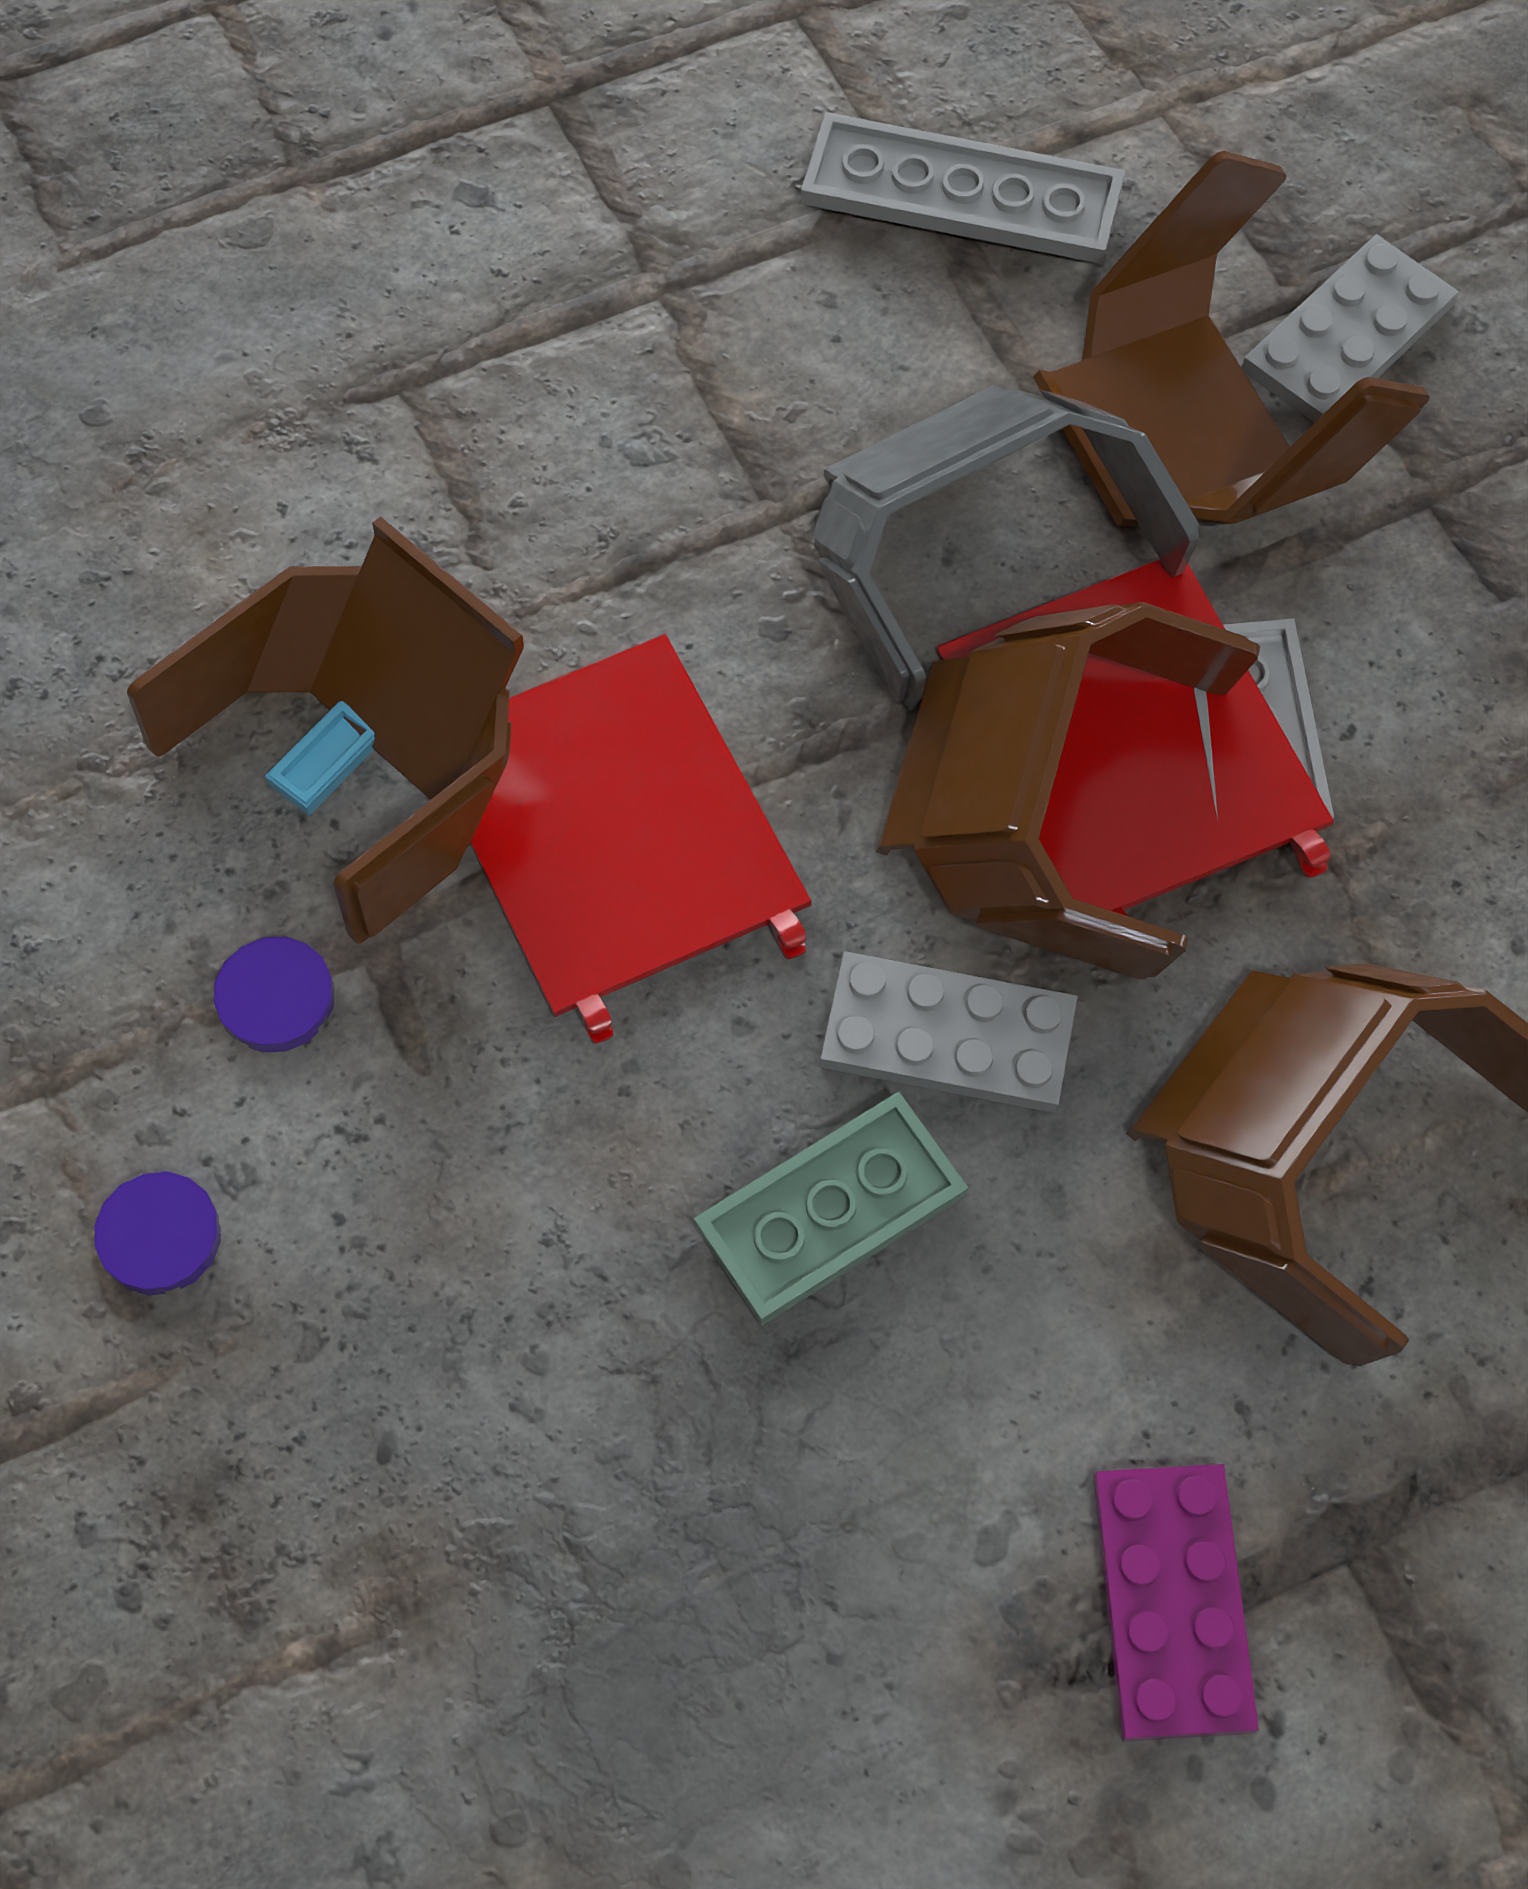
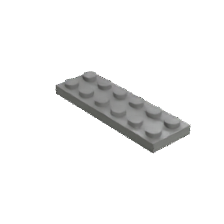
[801,112,1125,264]

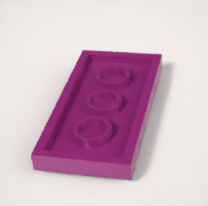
[1093,1464,1259,1742]

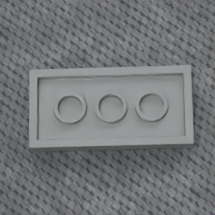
[1242,234,1459,423]
[1193,618,1334,828]
[820,951,1078,1113]

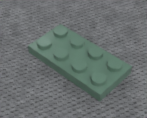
[694,1091,969,1326]

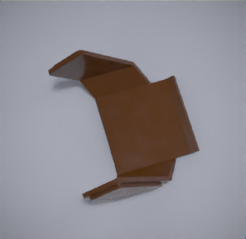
[1033,151,1430,527]
[127,516,524,944]
[876,602,1260,980]
[1126,964,1528,1366]

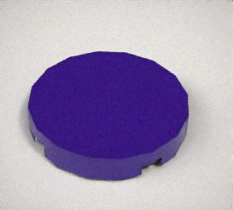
[214,937,334,1053]
[94,1171,221,1296]

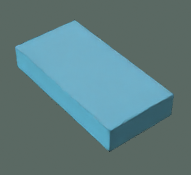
[265,701,375,816]

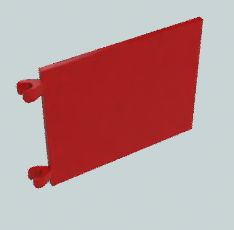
[937,559,1334,917]
[470,634,812,1044]

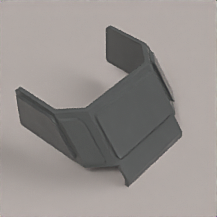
[813,385,1200,712]

